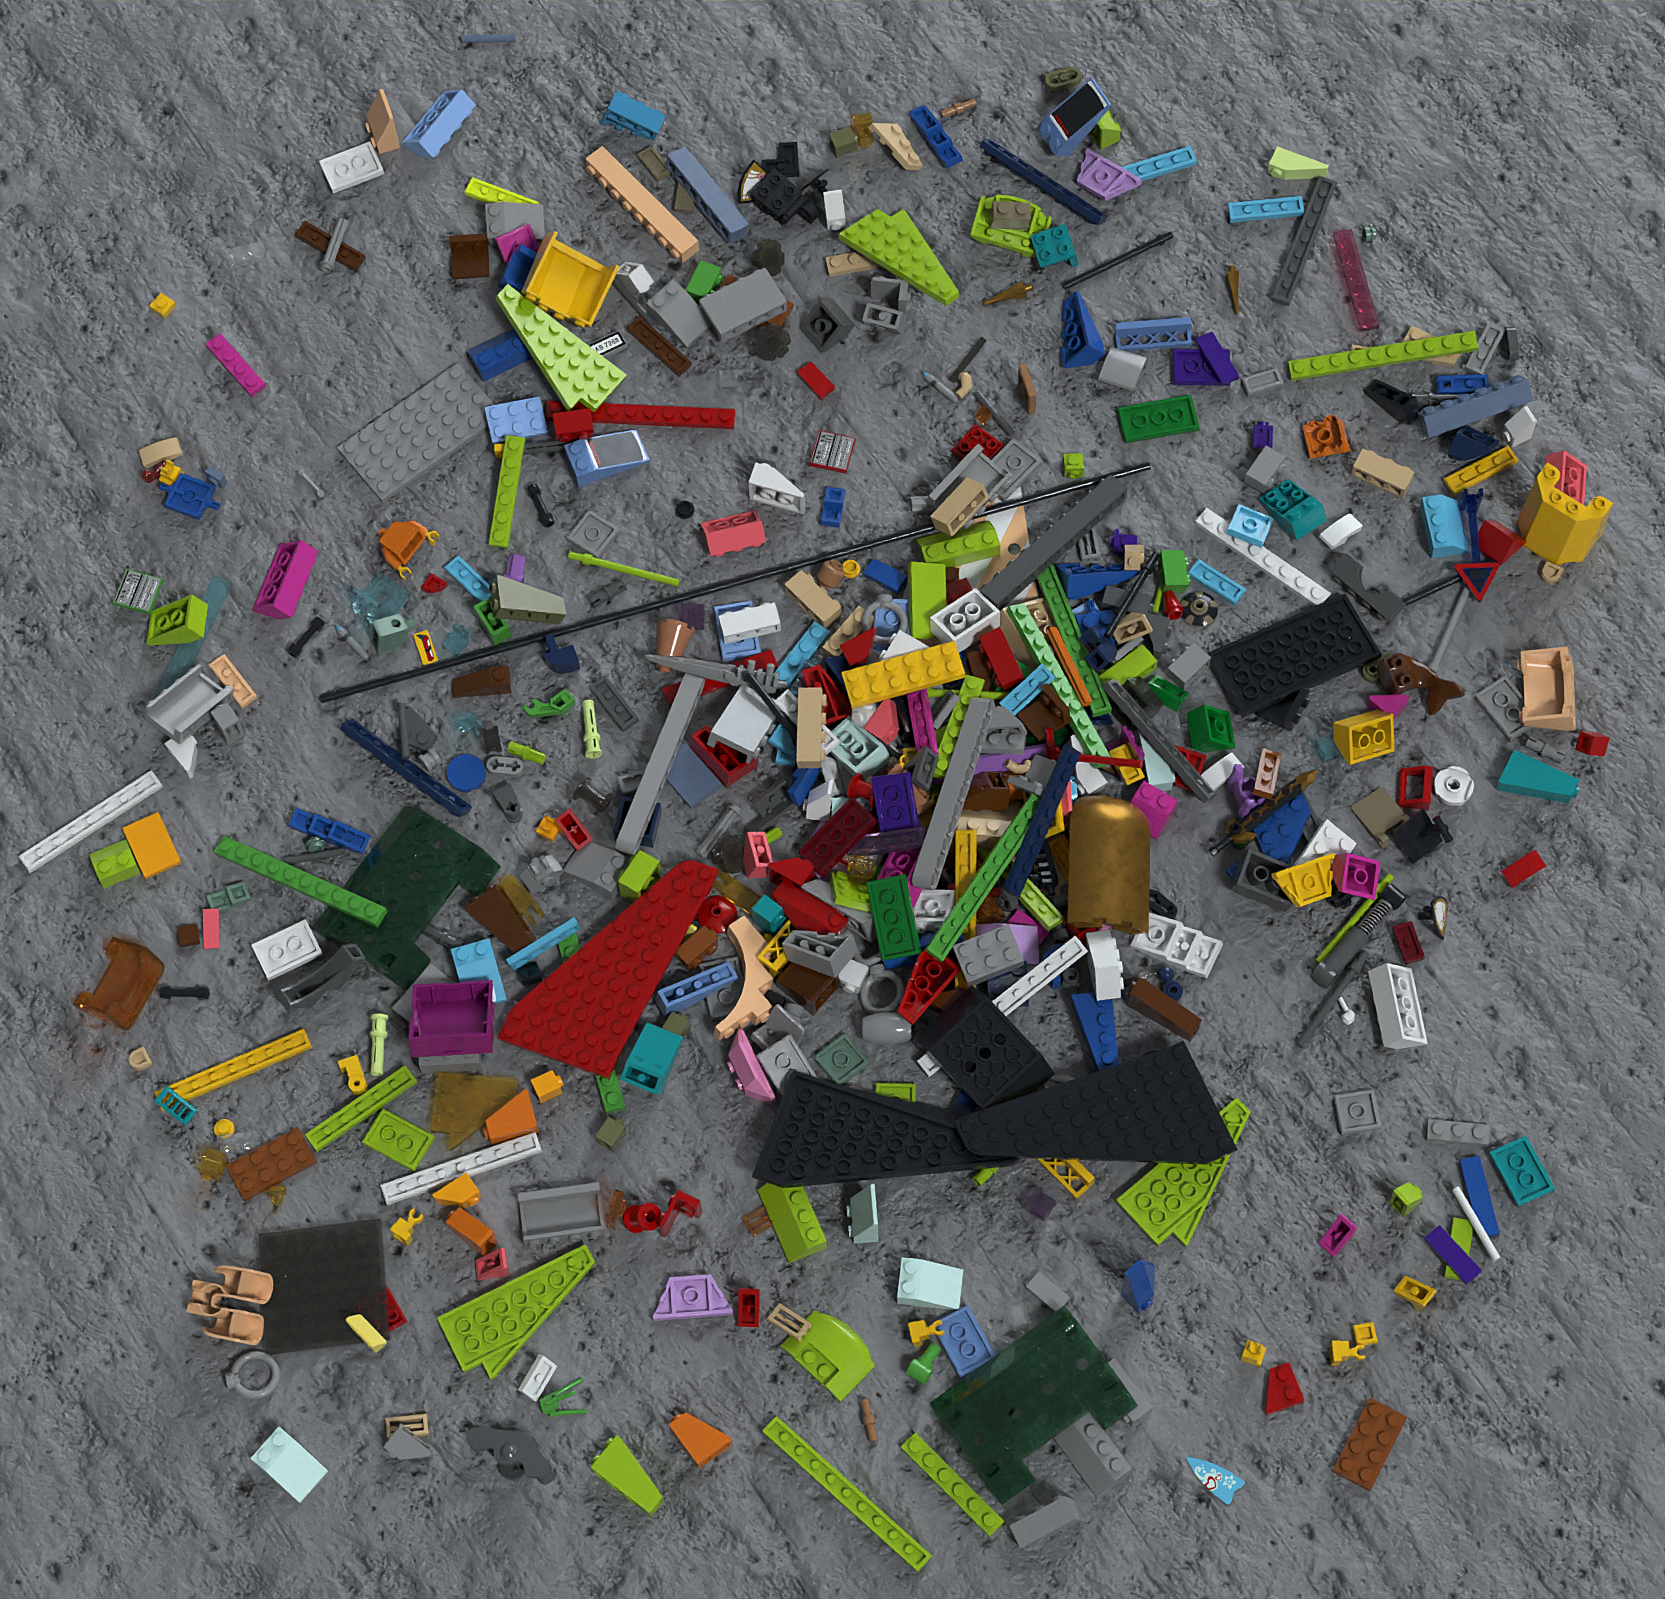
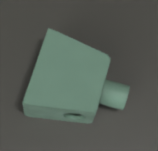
[370,614,416,655]

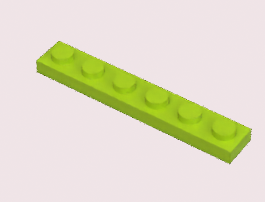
[489,435,526,549]
[933,675,985,780]
[305,1065,417,1152]
[900,1432,1005,1538]

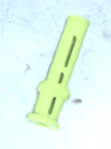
[582,700,602,759]
[369,1014,388,1076]

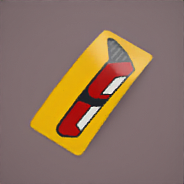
[413,630,438,665]

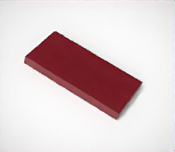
[797,796,878,878]

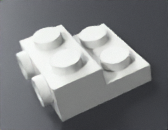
[913,889,955,934]

